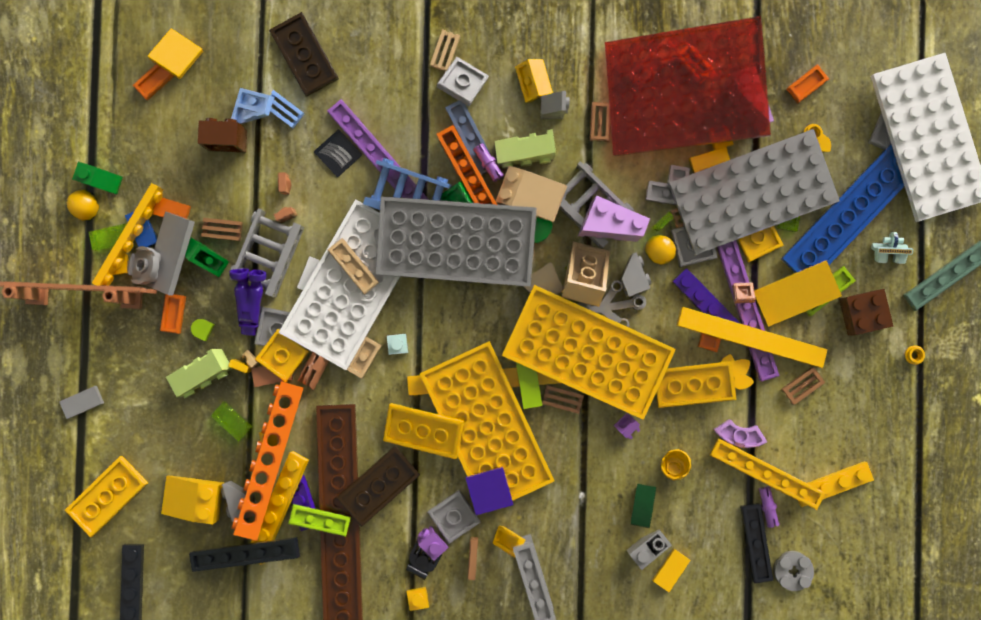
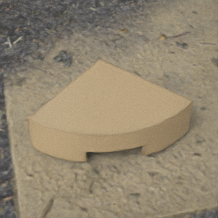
[242,349,260,368]

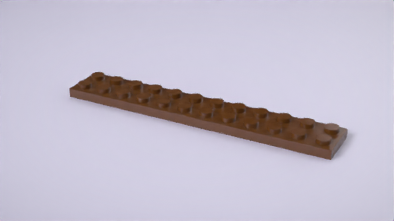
[316,404,363,620]

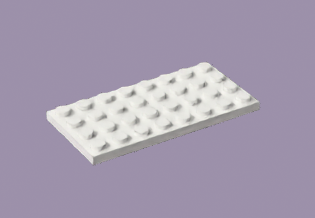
[870,53,981,222]
[279,199,400,370]

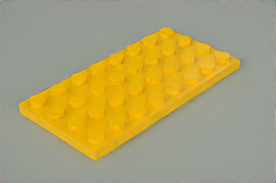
[502,285,676,420]
[420,341,555,501]

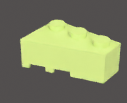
[495,129,556,169]
[166,349,232,398]

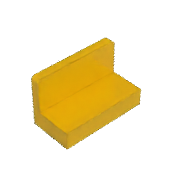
[515,59,553,103]

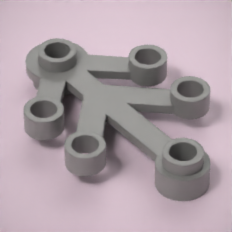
[577,280,646,327]

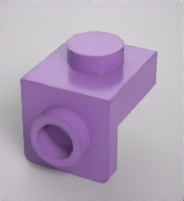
[417,526,448,561]

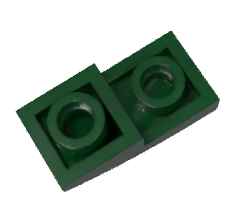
[630,484,656,529]

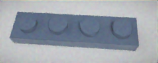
[445,101,492,175]

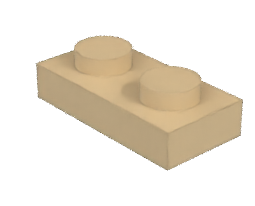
[347,336,382,379]

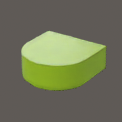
[191,319,215,341]

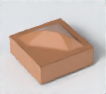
[278,172,292,195]
[273,207,297,223]
[732,283,756,303]

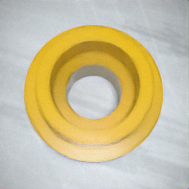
[905,346,925,365]

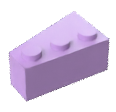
[578,195,650,242]

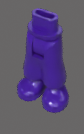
[229,268,266,335]

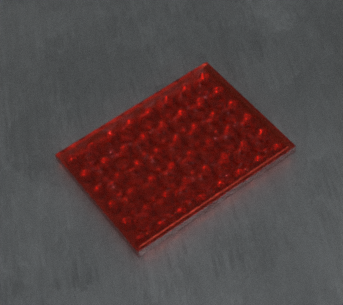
[605,16,771,156]

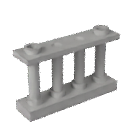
[559,161,634,249]
[229,208,305,297]
[513,534,556,620]

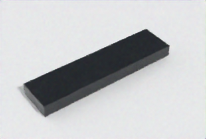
[740,503,773,584]

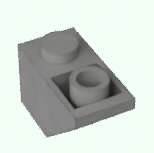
[541,91,570,119]
[620,252,651,298]
[221,481,256,522]
[627,530,672,570]

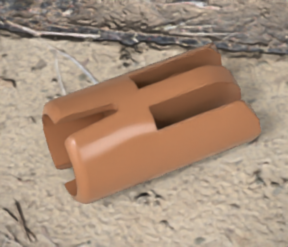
[298,352,329,390]

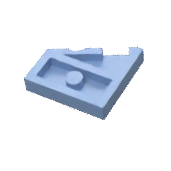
[231,88,274,124]

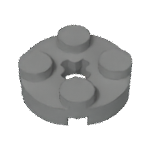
[127,246,161,285]
[773,551,814,591]

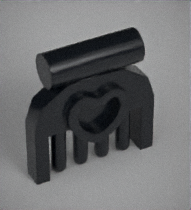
[406,541,442,580]

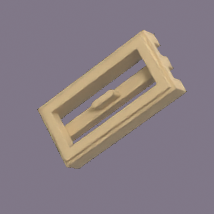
[430,29,460,72]

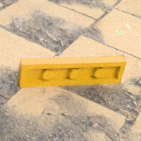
[798,461,874,507]

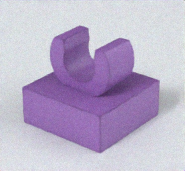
[614,413,640,439]

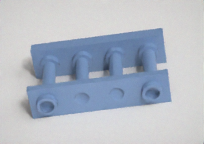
[363,158,452,210]

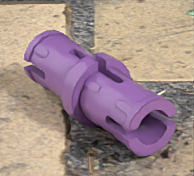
[473,143,504,182]
[758,486,780,528]

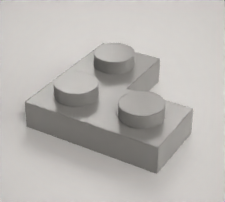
[645,165,690,205]

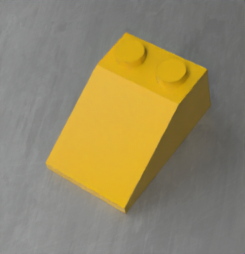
[161,475,224,525]

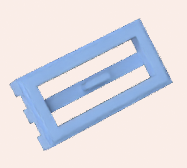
[270,90,304,129]

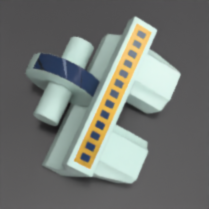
[871,232,913,264]

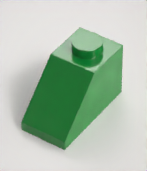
[72,161,123,195]
[185,237,229,277]

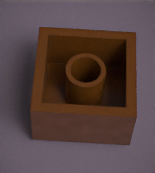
[197,118,247,153]
[839,289,894,335]

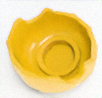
[66,190,99,221]
[645,235,676,265]
[661,449,691,481]

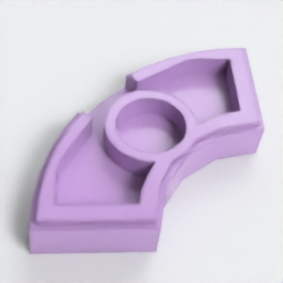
[713,419,767,448]

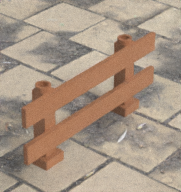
[0,282,157,309]

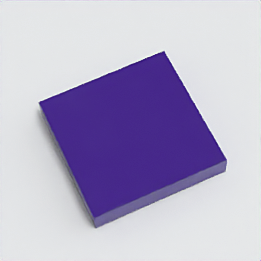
[466,467,513,515]

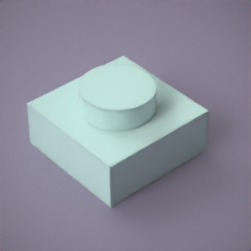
[387,334,408,355]

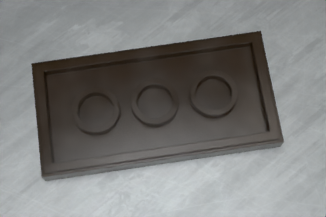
[269,12,339,97]
[336,446,420,527]

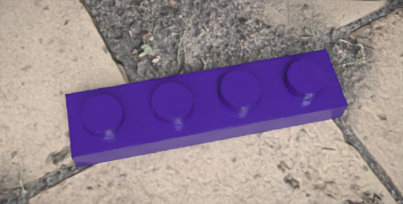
[672,268,740,323]

